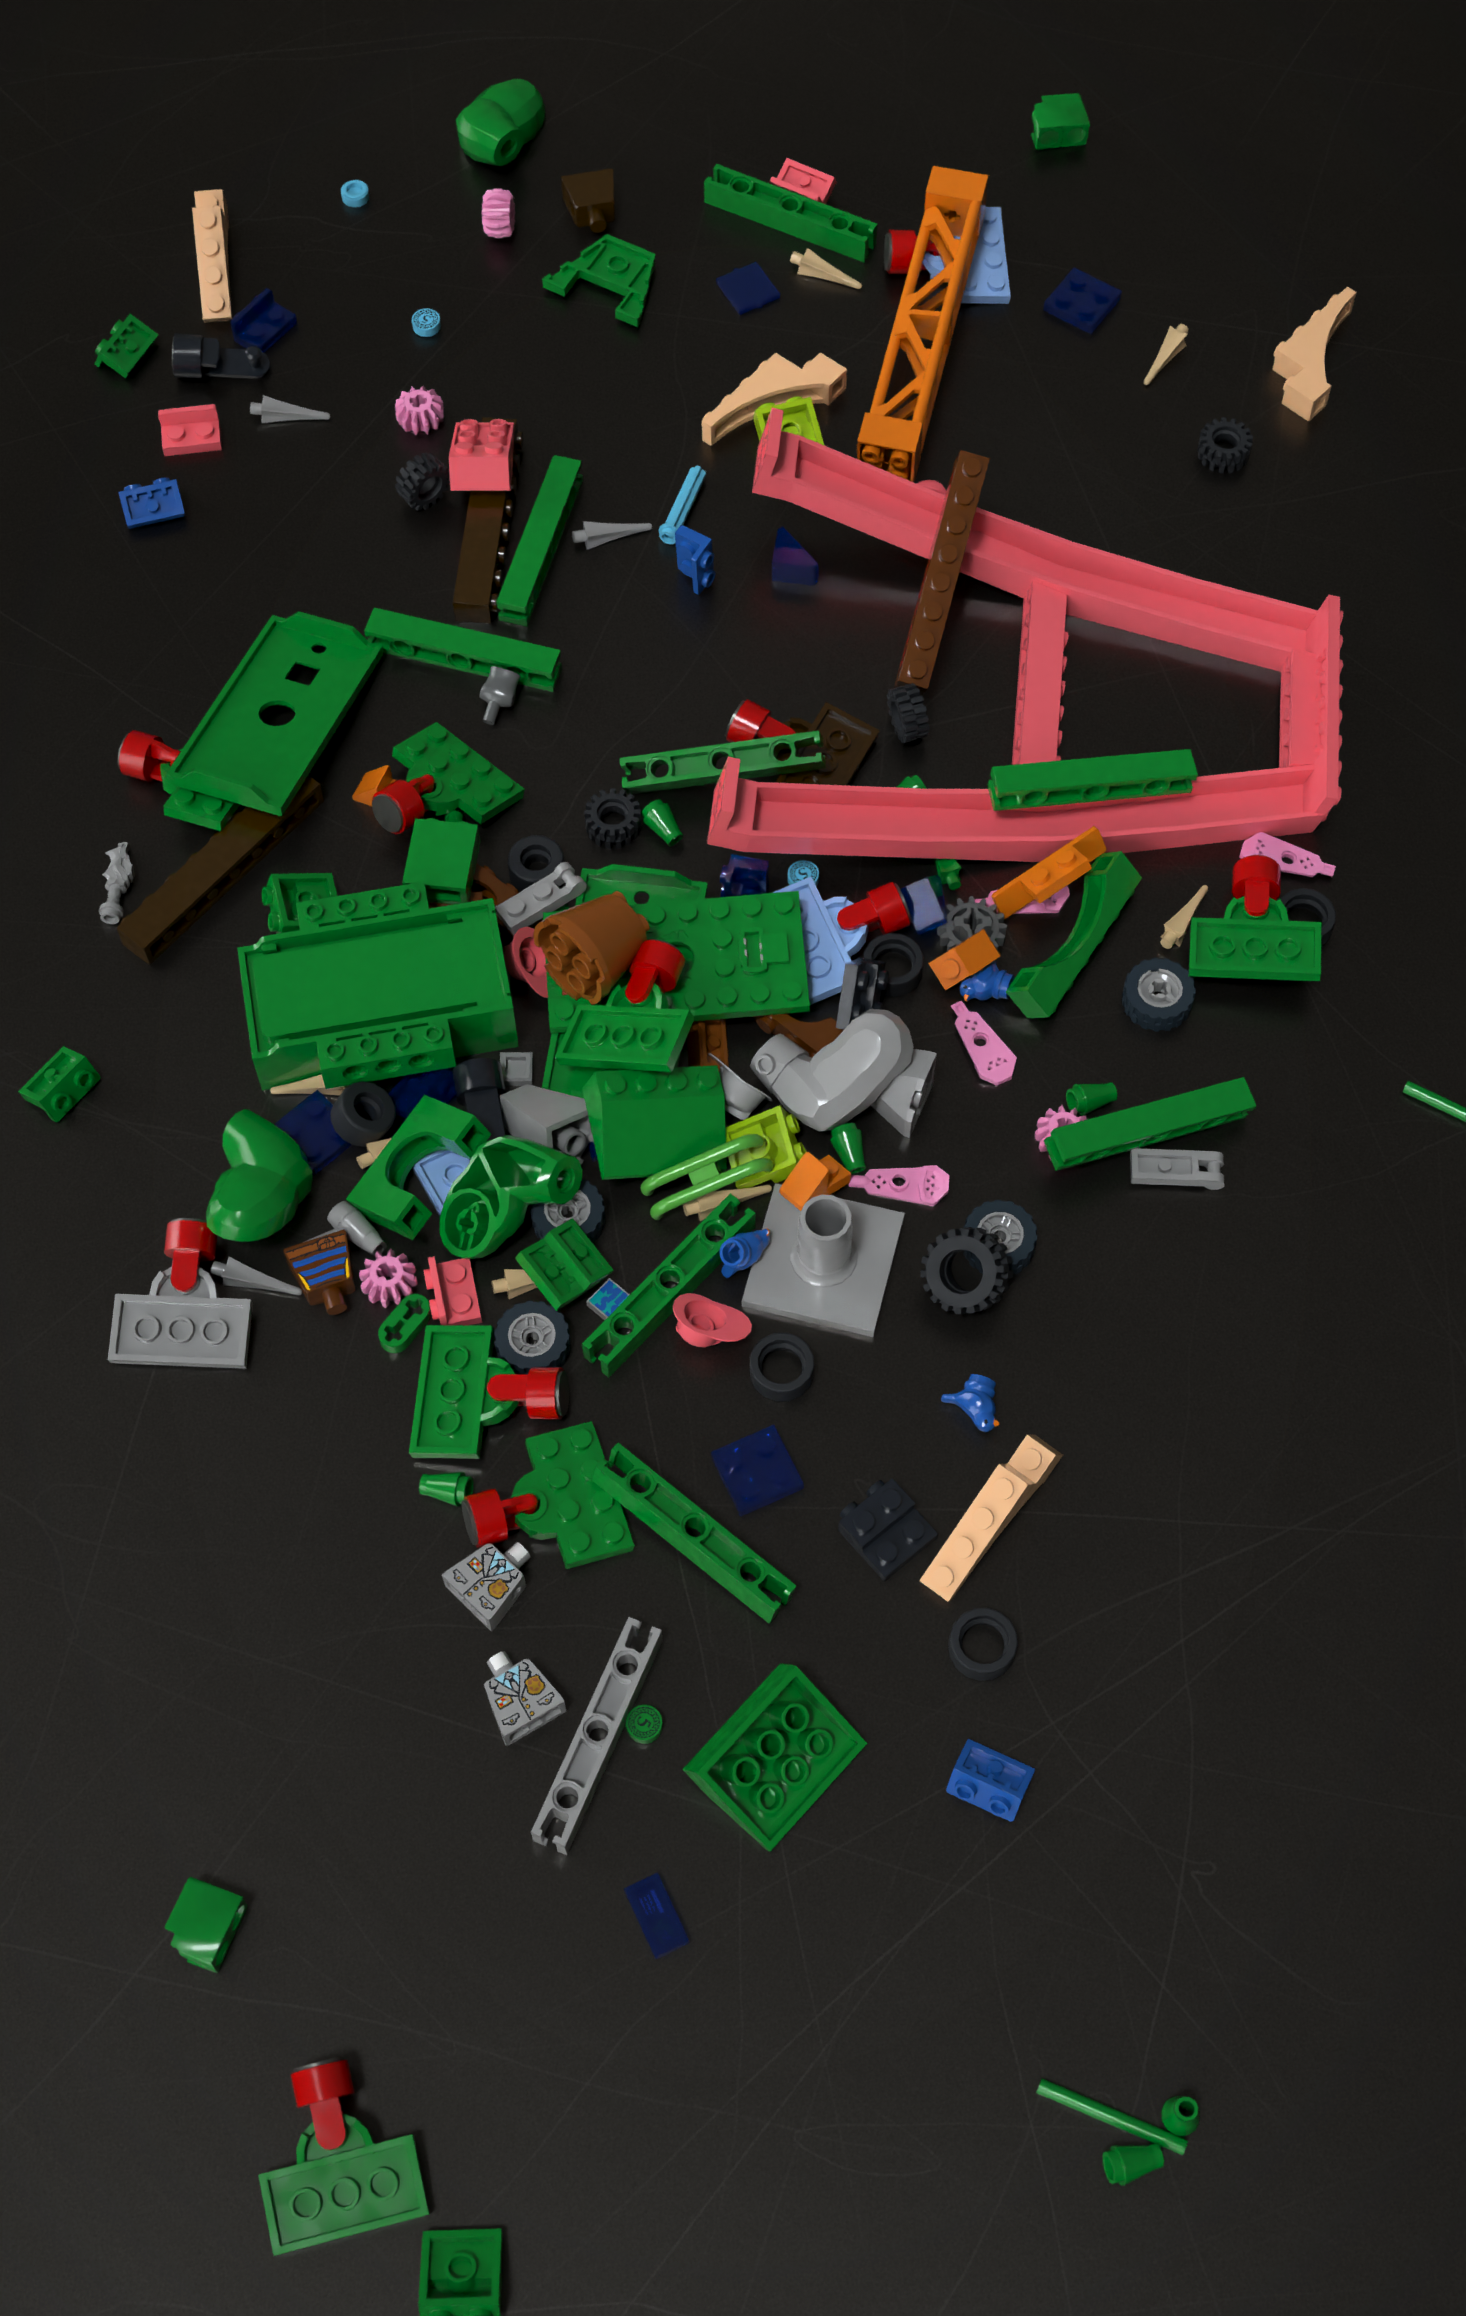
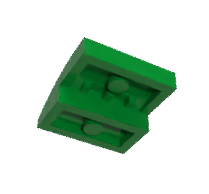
[515,1218,614,1311]

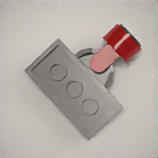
[108,1218,253,1369]

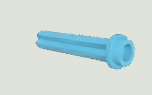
[659,465,706,544]

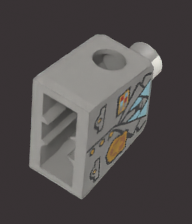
[442,1542,531,1632]
[484,1651,567,1746]

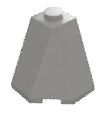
[871,1049,937,1138]
[500,1084,594,1164]

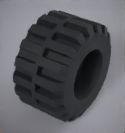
[920,1227,1013,1314]

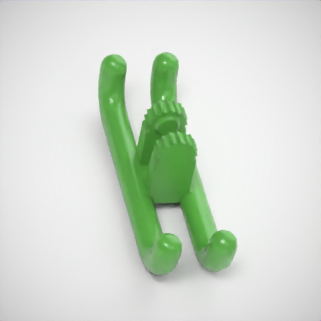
[640,1134,774,1220]

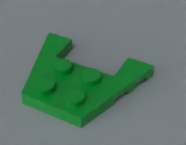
[542,234,656,327]

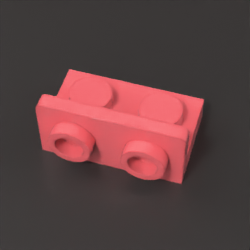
[158,404,222,456]
[423,1256,482,1325]

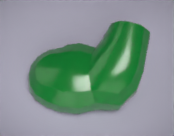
[456,79,546,166]
[206,1109,312,1242]
[440,1135,582,1259]

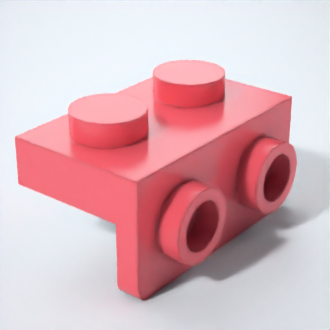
[769,158,837,204]

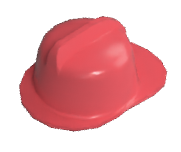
[503,926,548,998]
[672,1293,752,1348]

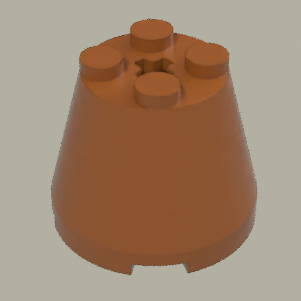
[533,891,650,1005]

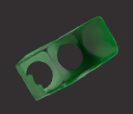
[1031,93,1090,150]
[165,1877,247,1973]

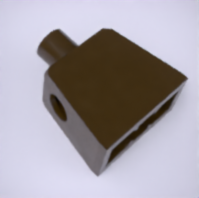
[561,168,615,233]

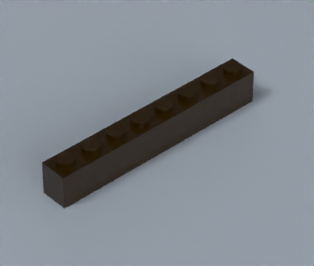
[453,417,523,624]
[117,776,324,965]

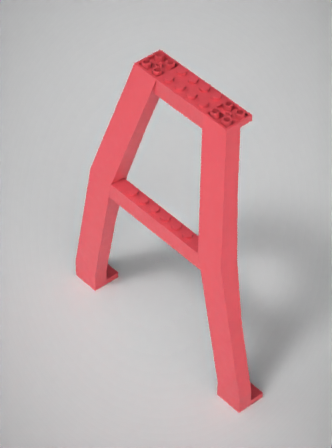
[707,408,1343,862]

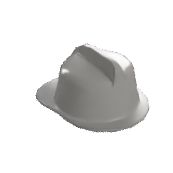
[709,1053,773,1120]

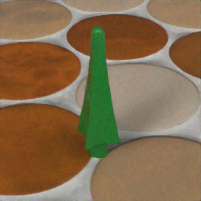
[934,859,962,890]

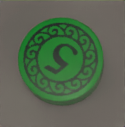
[626,1705,663,1744]

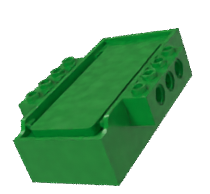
[237,882,519,1091]

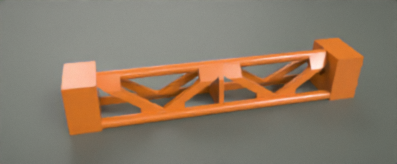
[857,166,988,482]

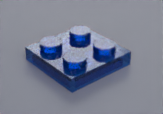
[1043,268,1122,334]
[274,1090,352,1177]
[711,1425,804,1517]

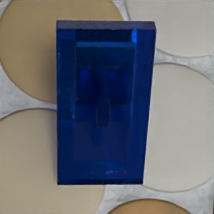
[772,526,819,586]
[900,875,948,935]

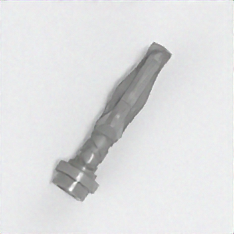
[99,842,135,924]

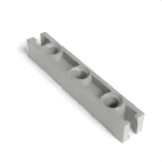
[531,1617,663,1855]

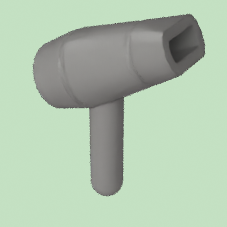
[302,1201,387,1256]

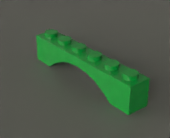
[1006,851,1142,1018]

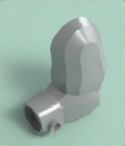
[750,1009,914,1131]

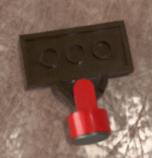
[725,699,880,786]

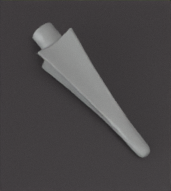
[250,395,331,423]
[572,521,652,550]
[211,1256,302,1295]

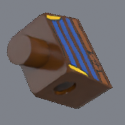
[283,1229,356,1315]

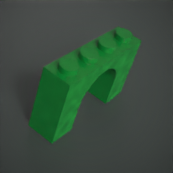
[346,1095,491,1240]

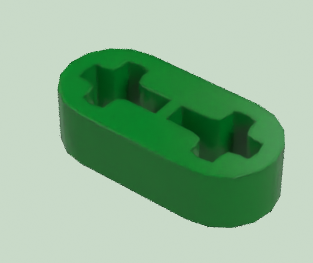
[378,1294,431,1353]

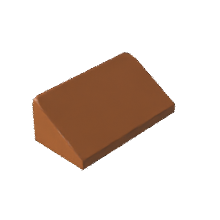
[687,1019,729,1070]

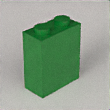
[402,818,481,904]

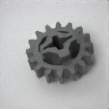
[937,896,1007,951]

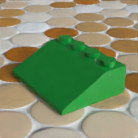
[582,1065,727,1180]
[682,1663,867,1851]

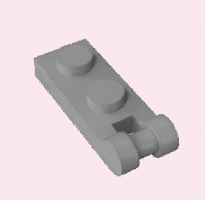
[495,862,587,935]
[1130,1148,1224,1190]

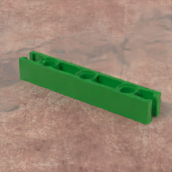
[704,164,877,262]
[497,455,583,627]
[364,608,562,692]
[620,731,826,795]
[987,749,1198,811]
[1044,1077,1257,1171]
[582,1193,756,1378]
[592,1443,797,1624]

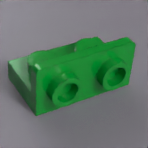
[94,314,159,378]
[18,1046,101,1122]

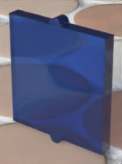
[716,262,780,315]

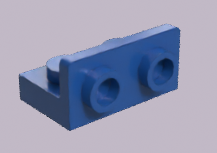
[118,477,186,529]
[675,525,716,595]
[946,1739,1035,1822]

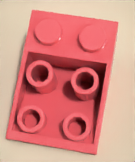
[449,419,514,491]

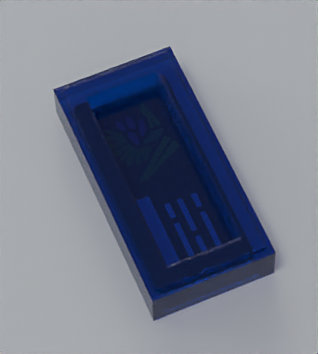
[624,1873,690,1960]

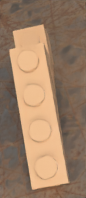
[192,189,233,323]
[1272,287,1356,422]
[701,352,847,446]
[920,1435,1063,1602]

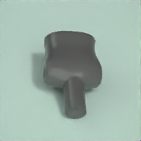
[480,666,521,725]

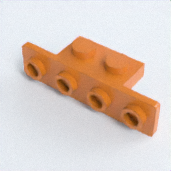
[991,826,1107,919]

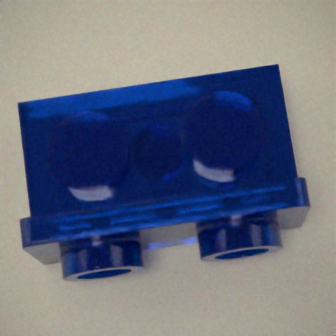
[230,288,297,353]
[720,854,769,897]
[388,1068,456,1118]

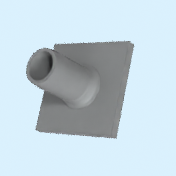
[742,1183,905,1337]

